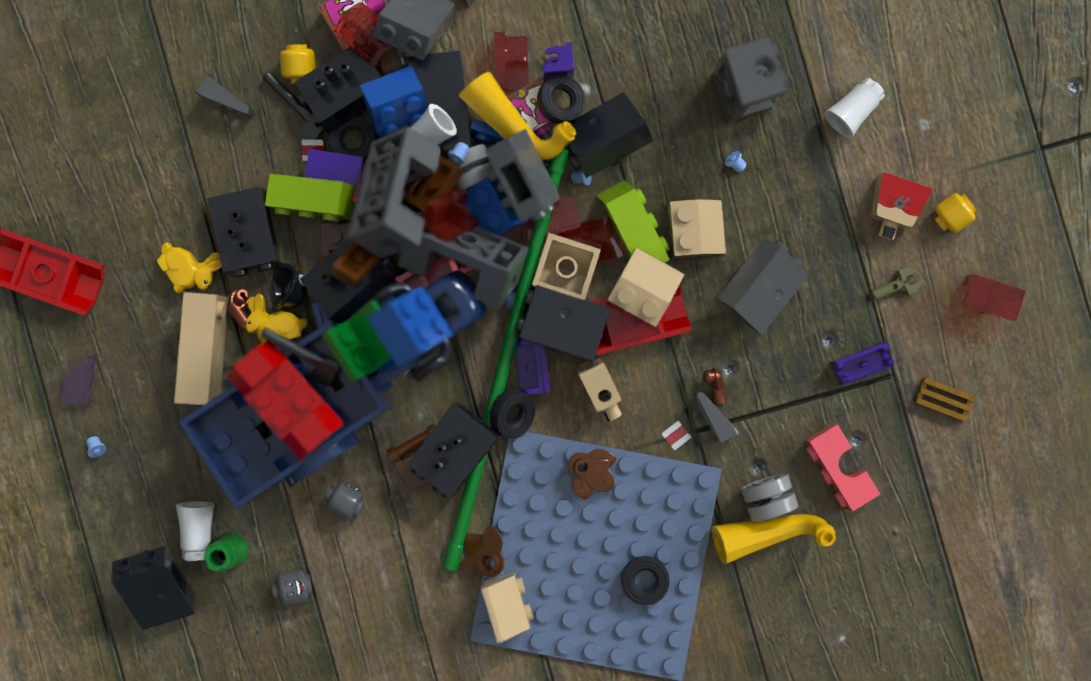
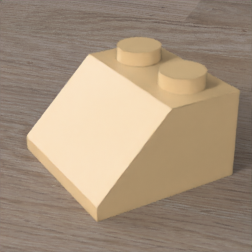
[668,199,726,258]
[532,233,601,300]
[608,247,684,327]
[482,572,534,643]

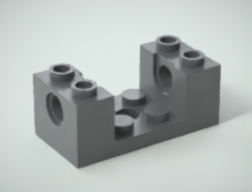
[713,37,788,124]
[348,126,441,258]
[398,210,529,309]

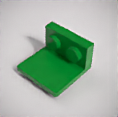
[321,300,392,383]

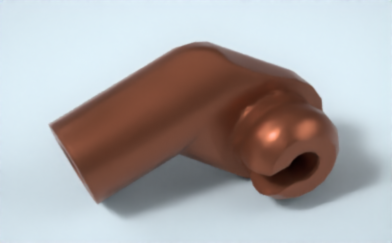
[228,289,249,330]
[703,368,727,404]

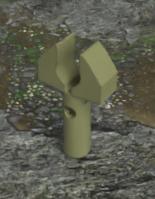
[871,267,923,300]

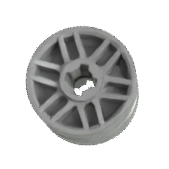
[448,144,494,197]
[740,473,799,522]

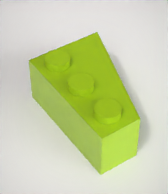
[265,174,360,222]
[596,180,670,263]

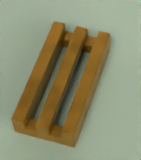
[914,377,976,422]

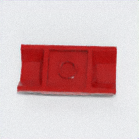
[0,229,105,316]
[589,284,692,356]
[227,340,345,461]

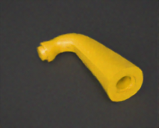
[459,72,576,160]
[712,514,836,564]

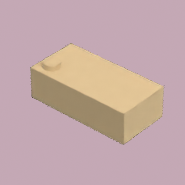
[174,292,229,405]

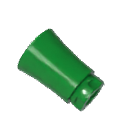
[204,532,248,572]

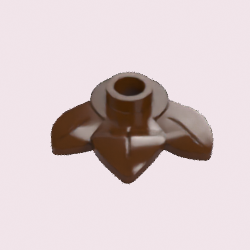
[567,449,616,500]
[459,525,504,577]

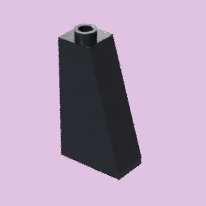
[406,51,472,154]

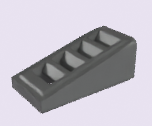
[195,77,255,118]
[693,391,739,443]

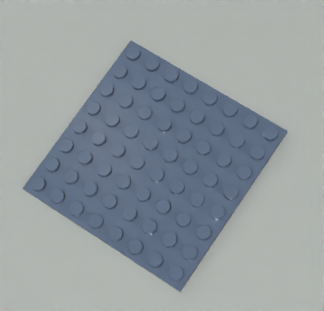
[470,432,722,681]

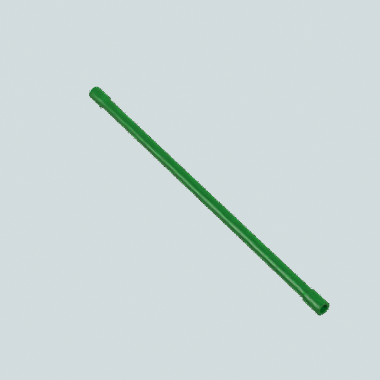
[442,149,569,571]

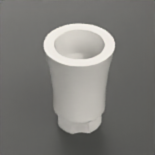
[824,78,885,138]
[411,104,457,146]
[176,501,214,561]

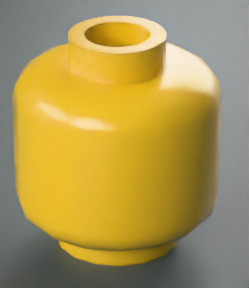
[279,44,316,84]
[935,193,977,233]

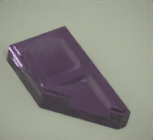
[61,356,97,406]

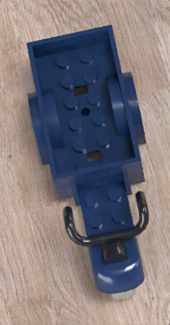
[179,270,486,509]

